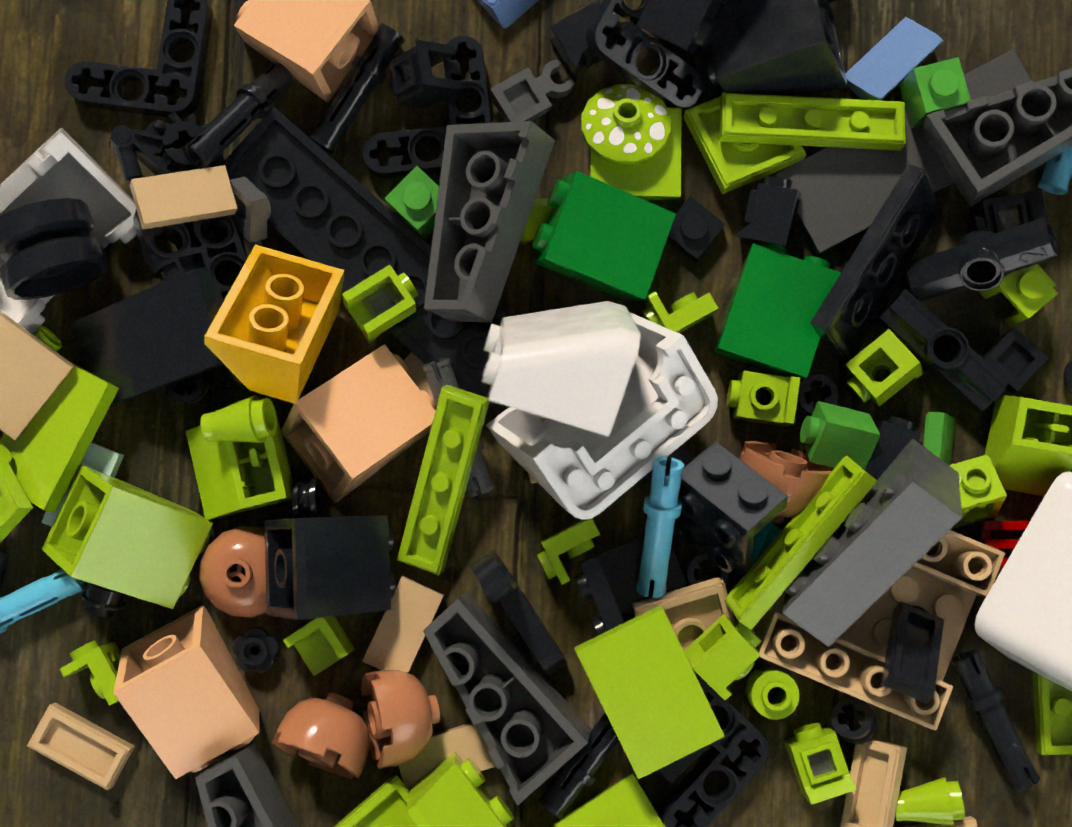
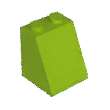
[42,464,213,609]

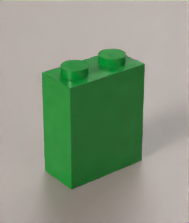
[532,171,676,303]
[713,242,841,382]

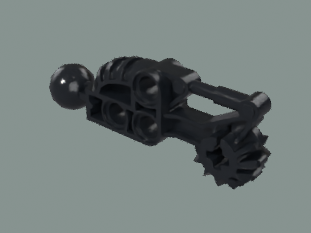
[109,111,259,394]

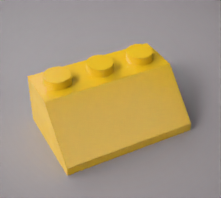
[204,244,345,404]

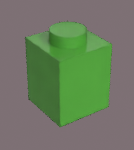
[899,57,971,129]
[384,166,439,240]
[800,401,880,470]

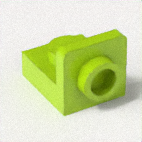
[642,291,719,334]
[949,455,1007,529]
[537,518,600,585]
[59,640,121,706]

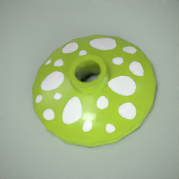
[581,84,671,164]

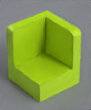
[283,616,355,676]

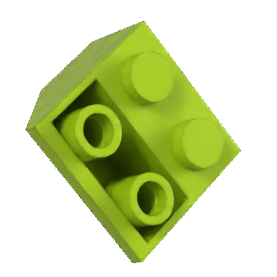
[985,395,1072,496]
[186,410,293,520]

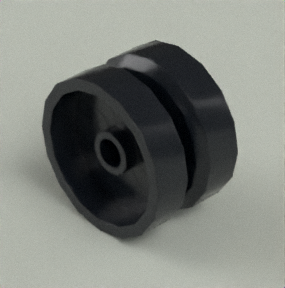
[0,198,109,300]

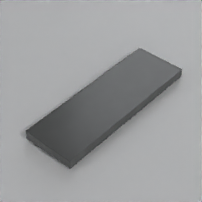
[774,49,1031,256]

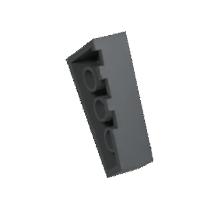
[921,68,1072,207]
[424,121,555,322]
[782,438,962,647]
[423,591,591,806]
[195,742,299,827]

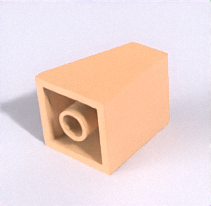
[234,0,379,103]
[281,344,437,503]
[113,605,260,779]

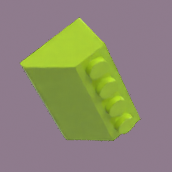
[406,752,514,827]

